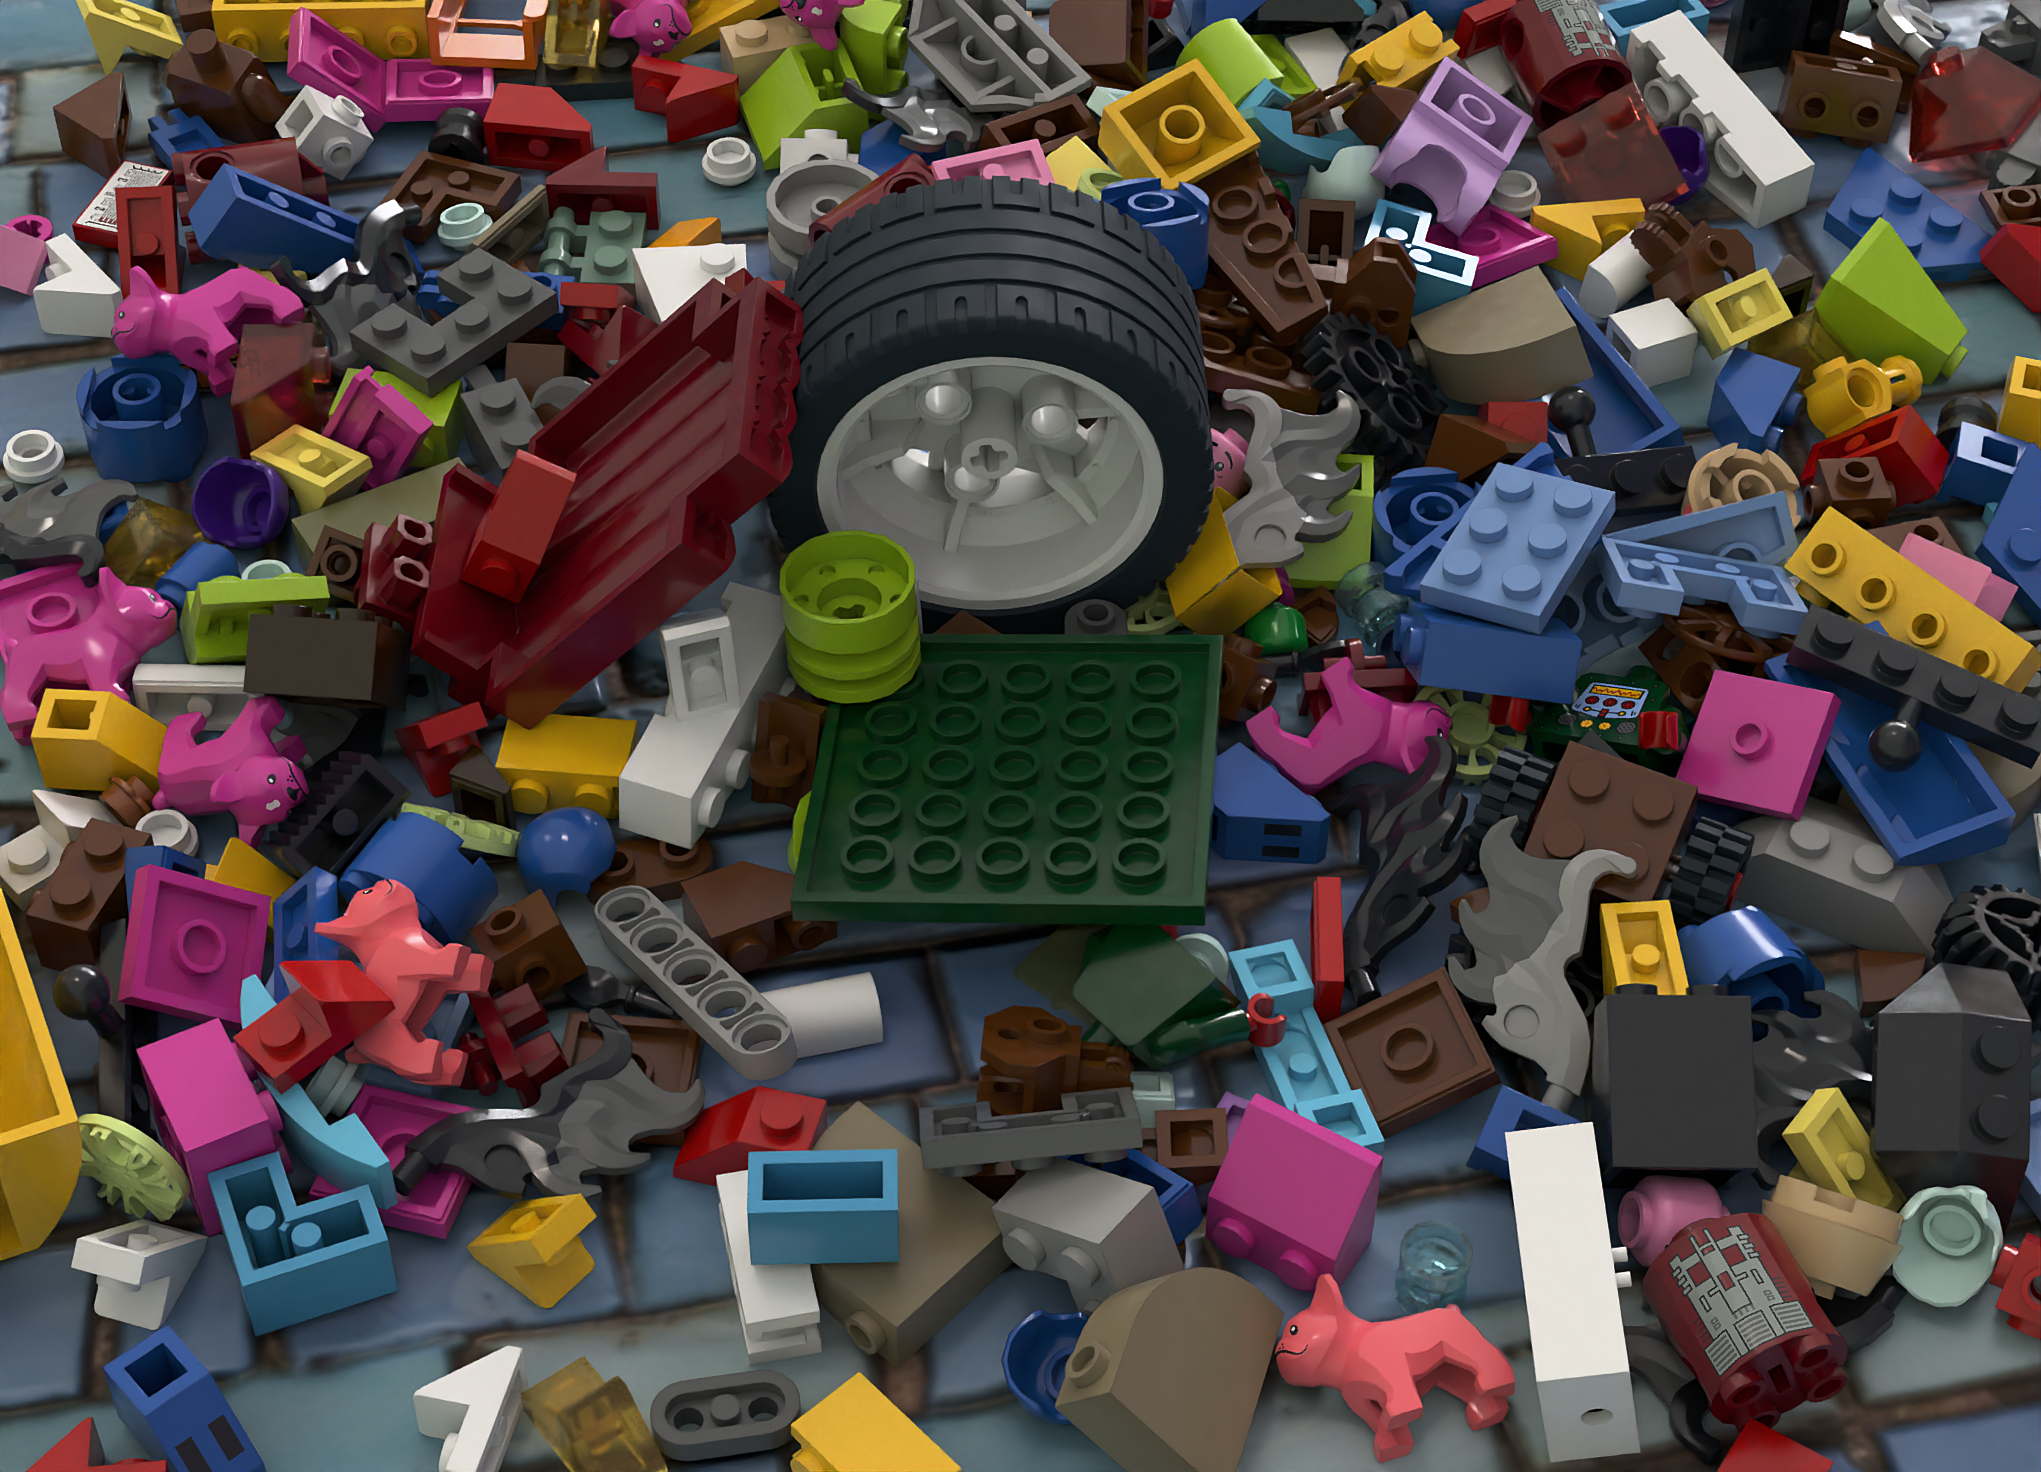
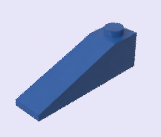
[188,163,425,281]

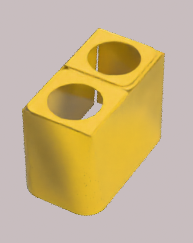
[1165,487,1282,639]

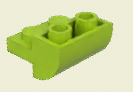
[839,0,910,122]
[1174,18,1318,109]
[179,572,330,665]

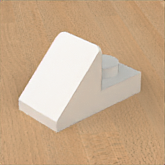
[33,233,123,338]
[656,608,741,723]
[0,790,123,911]
[71,1219,208,1330]
[413,1345,529,1472]

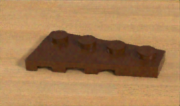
[1192,149,1329,348]

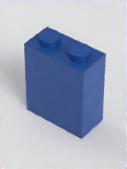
[1393,597,1582,704]

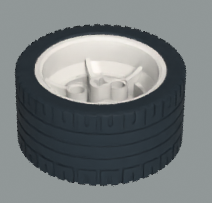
[766,175,1215,634]

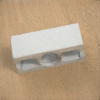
[716,1170,822,1365]

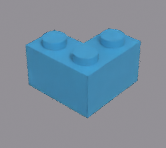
[1363,198,1479,333]
[207,1151,398,1337]

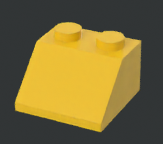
[1098,57,1261,191]

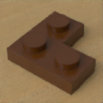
[376,150,522,244]

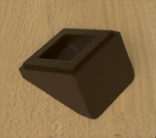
[1759,254,1814,336]
[449,744,517,831]

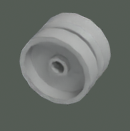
[766,159,879,280]

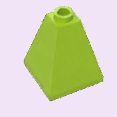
[1788,217,1969,386]

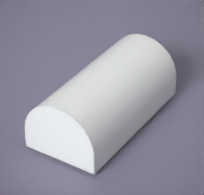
[1577,220,1651,318]
[132,664,260,731]
[735,972,883,1059]

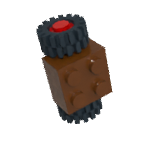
[1467,741,1755,932]

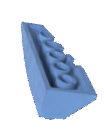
[1416,491,1798,702]

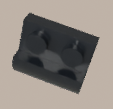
[1723,0,1849,76]

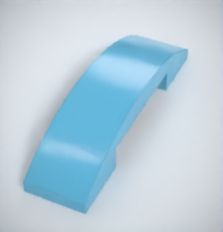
[1239,106,1393,175]
[1228,939,1385,1152]
[240,974,398,1210]

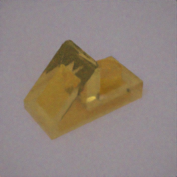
[521,1356,668,1472]

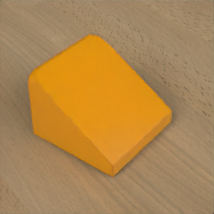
[647,217,722,248]

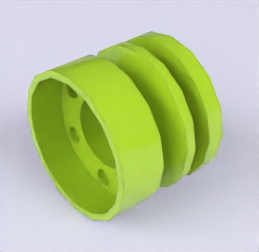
[779,530,921,704]

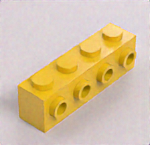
[211,0,432,62]
[1784,505,2041,693]

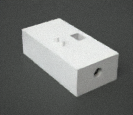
[1505,1122,1641,1463]

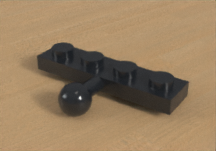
[1478,386,1697,518]
[1785,604,2041,773]
[53,918,158,1143]

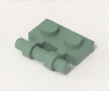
[538,207,648,297]

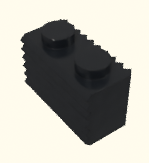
[260,751,411,881]

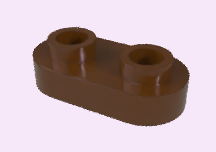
[585,836,714,906]

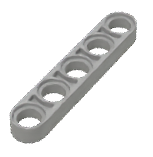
[594,885,798,1081]

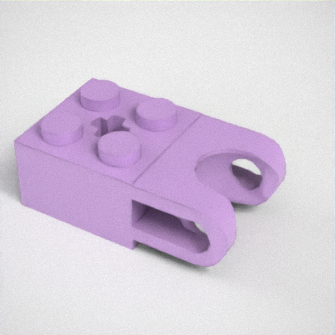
[1369,56,1533,237]

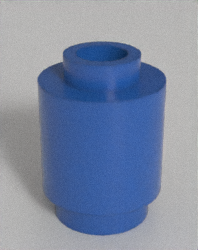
[155,542,241,631]

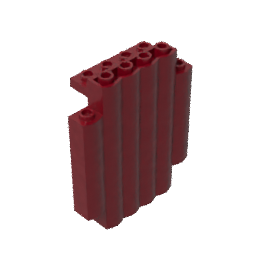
[410,276,805,730]

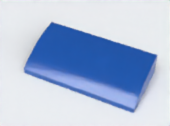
[1518,287,1685,459]
[1763,620,2016,866]

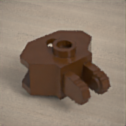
[1629,201,1756,318]
[1309,236,1417,350]
[976,1005,1134,1117]

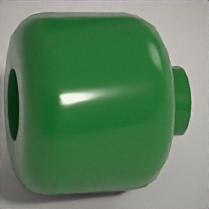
[1244,602,1309,655]

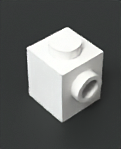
[1605,298,1698,388]

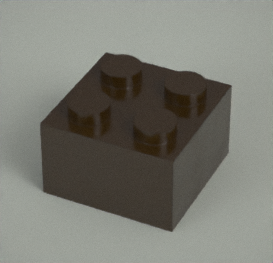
[243,604,412,711]

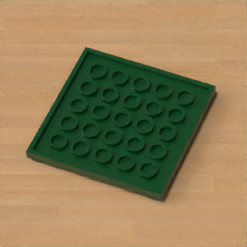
[790,634,1224,926]

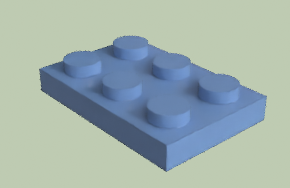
[1420,462,1616,635]

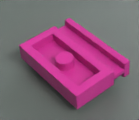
[321,365,434,491]

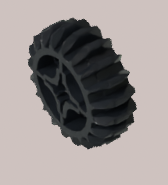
[1931,884,2041,1034]

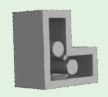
[991,1156,1185,1318]

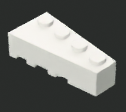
[1616,10,1815,229]
[632,243,747,325]
[619,582,804,850]

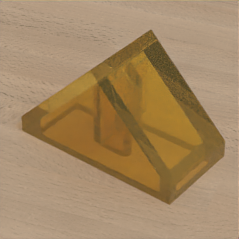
[543,0,612,68]
[1746,307,1859,397]
[104,497,224,591]

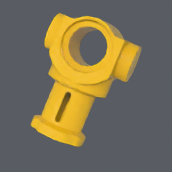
[1803,355,1923,439]

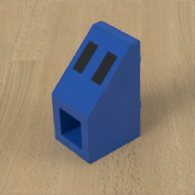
[1211,742,1331,865]
[102,1325,266,1472]

